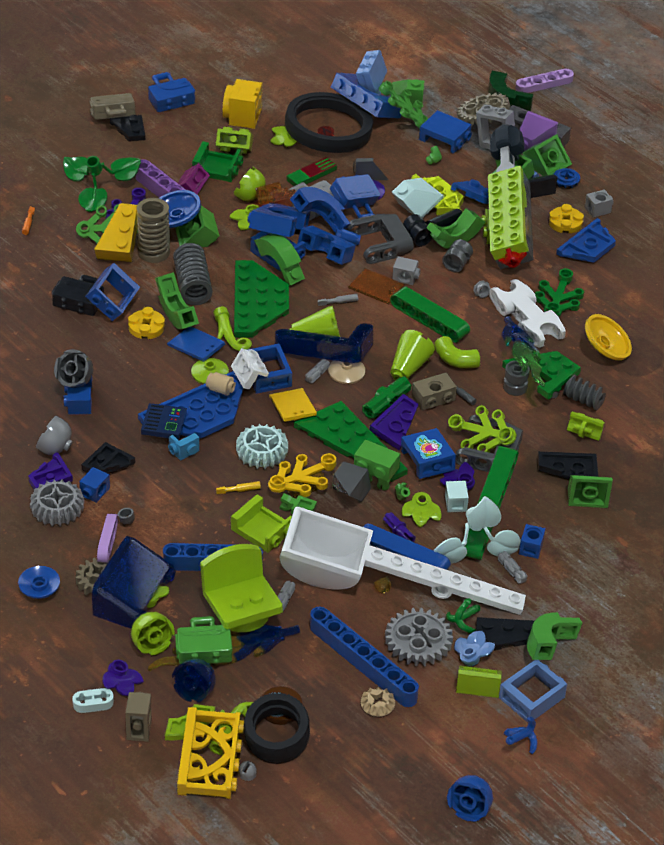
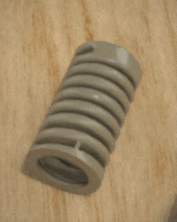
[137,198,170,263]

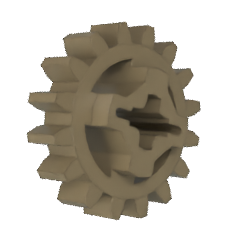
[76,558,120,597]

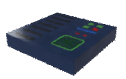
[141,403,187,440]

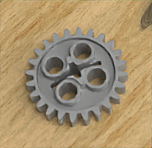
[385,608,453,666]

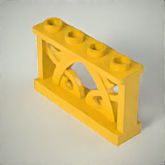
[177,707,244,799]

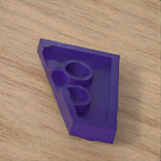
[369,394,418,451]

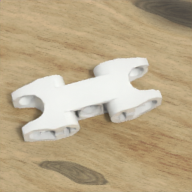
[489,279,566,348]

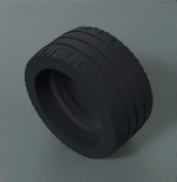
[244,693,310,764]

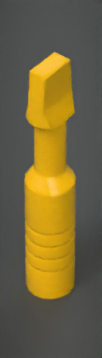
[216,481,261,494]

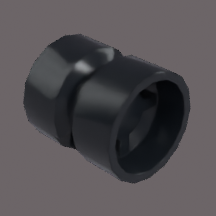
[403,214,432,247]

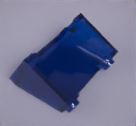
[92,536,176,629]

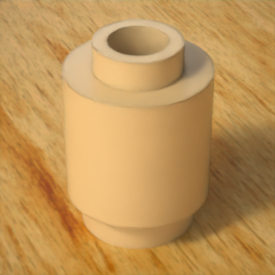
[206,372,236,395]

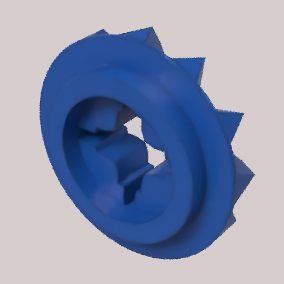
[554,168,580,188]

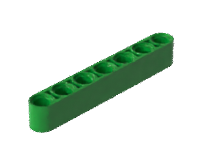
[464,446,519,560]

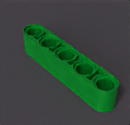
[390,287,470,343]

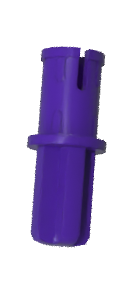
[383,512,416,542]

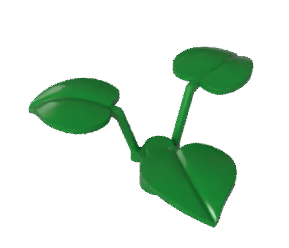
[63,156,141,212]

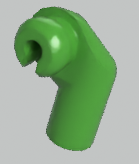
[426,146,442,165]
[395,482,410,500]

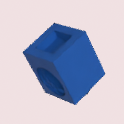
[79,467,110,503]
[519,524,546,559]

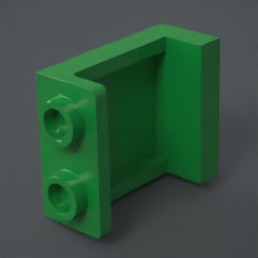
[192,141,244,182]

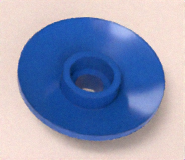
[18,566,60,598]

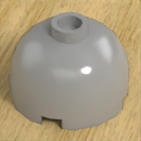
[36,416,73,455]

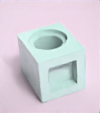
[445,481,468,512]

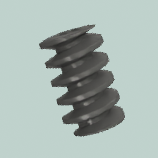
[563,375,606,410]

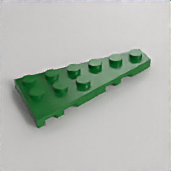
[294,401,408,482]

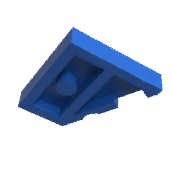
[451,179,489,204]

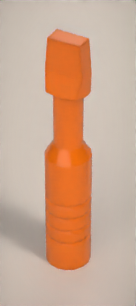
[22,206,35,235]

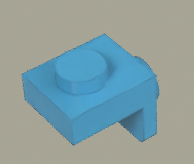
[168,433,199,461]

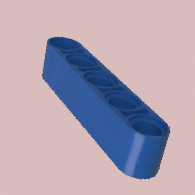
[363,524,451,570]
[163,543,263,571]

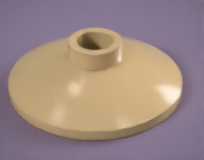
[328,357,365,384]

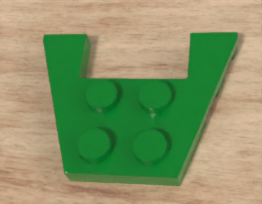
[502,351,581,399]

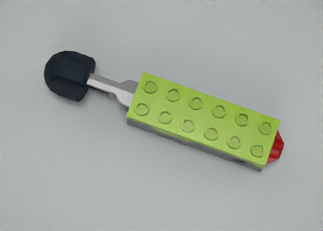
[488,125,534,269]

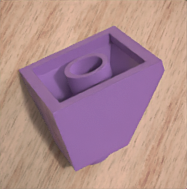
[520,111,558,151]

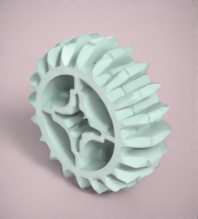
[236,423,288,469]

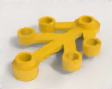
[268,453,336,497]

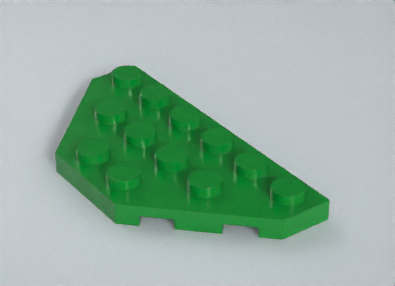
[234,260,289,338]

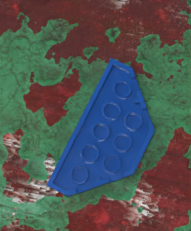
[138,371,244,438]

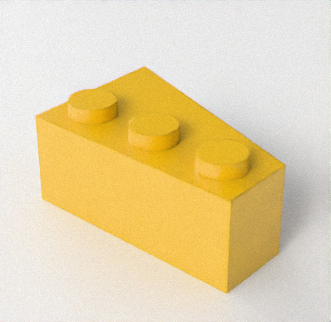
[94,203,138,262]

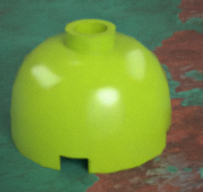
[234,167,266,202]
[131,612,175,655]

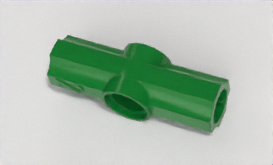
[362,376,412,420]

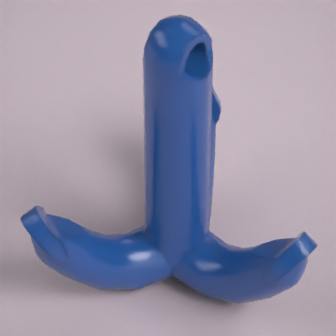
[504,717,537,754]

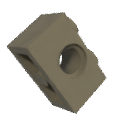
[412,373,457,410]
[126,692,152,742]

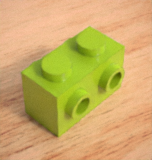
[216,127,253,154]

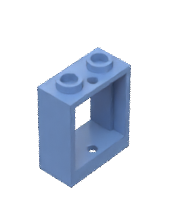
[499,660,567,722]

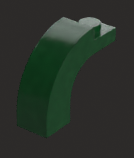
[488,70,534,111]

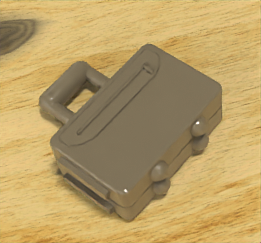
[89,93,135,120]

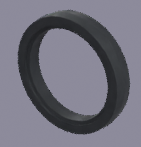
[285,92,373,153]

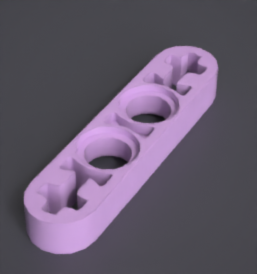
[516,69,574,93]
[97,514,118,563]

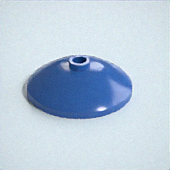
[159,190,201,228]

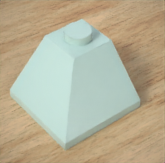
[392,178,444,218]

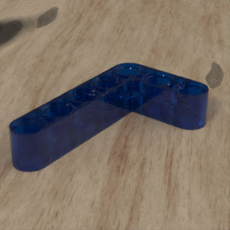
[275,323,374,363]

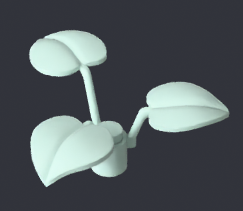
[433,496,521,564]

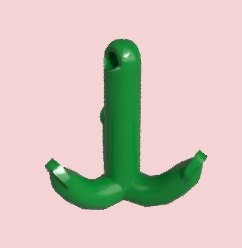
[446,598,480,633]

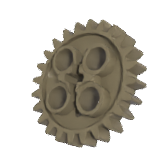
[457,93,510,126]

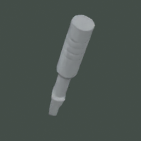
[318,294,358,306]

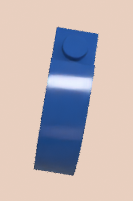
[290,187,351,232]

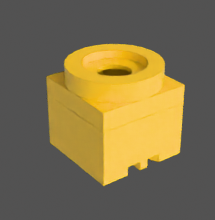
[222,79,262,129]

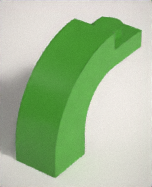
[427,208,486,249]
[254,233,305,286]
[155,272,199,329]
[527,612,582,660]

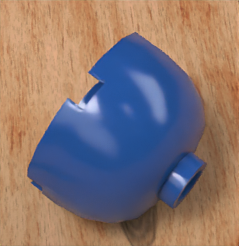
[447,775,493,822]

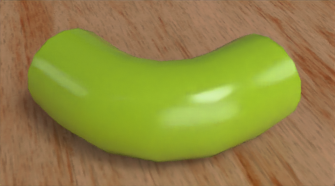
[434,336,480,369]

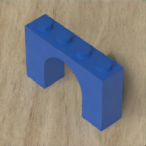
[330,73,402,118]
[248,202,311,237]

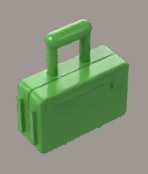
[175,616,233,665]

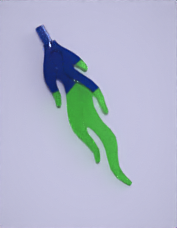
[501,316,545,387]

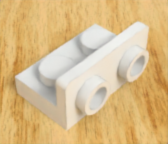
[231,348,269,390]

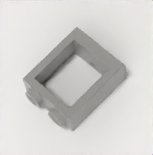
[476,105,515,149]

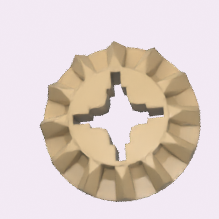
[361,686,395,716]

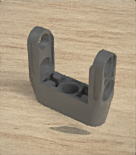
[346,214,414,264]
[455,415,523,472]

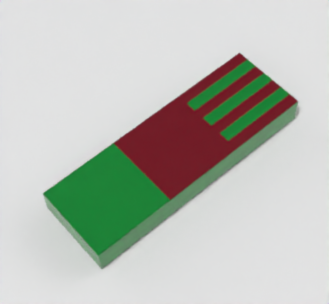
[286,157,337,186]

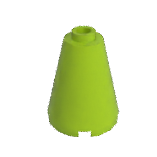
[289,306,341,342]
[390,330,435,380]

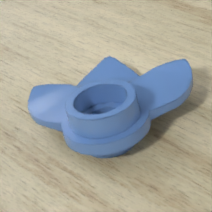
[454,631,495,666]

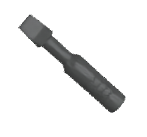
[456,387,477,405]

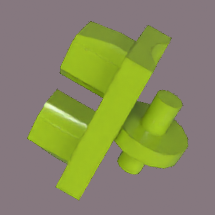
[567,411,605,441]

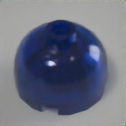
[172,658,216,703]

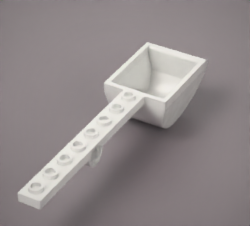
[280,507,526,615]

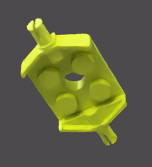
[411,174,464,215]

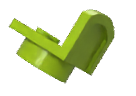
[200,544,283,632]

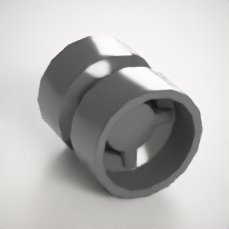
[442,239,473,272]
[503,360,530,396]

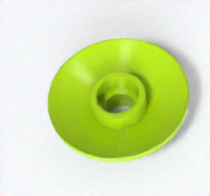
[191,358,229,384]

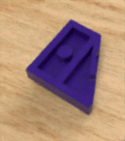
[28,452,73,489]

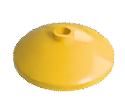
[585,314,632,360]

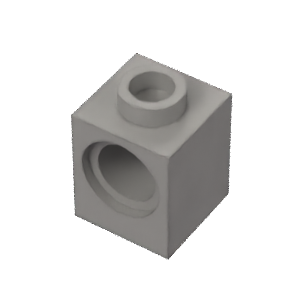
[585,189,613,218]
[392,256,421,285]

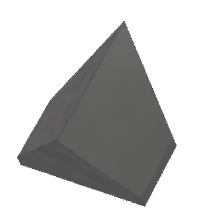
[353,158,389,180]
[332,461,371,502]

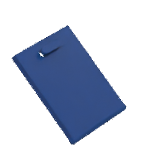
[167,326,225,362]

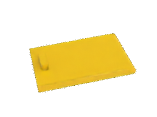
[269,388,317,422]

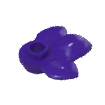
[440,462,475,490]
[102,660,144,696]

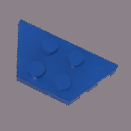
[556,218,616,262]

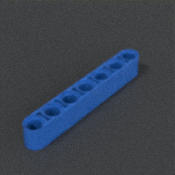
[310,607,419,707]

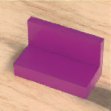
[178,163,210,194]

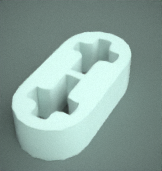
[72,688,114,713]

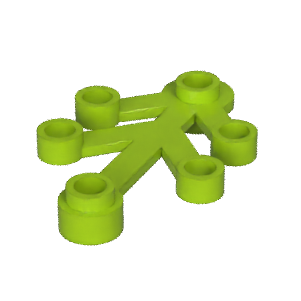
[448,405,517,453]

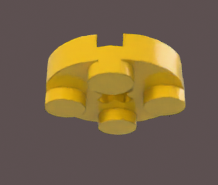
[549,204,584,234]
[128,307,165,339]

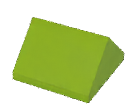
[456,665,502,698]

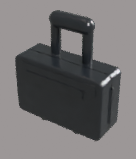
[52,275,104,316]

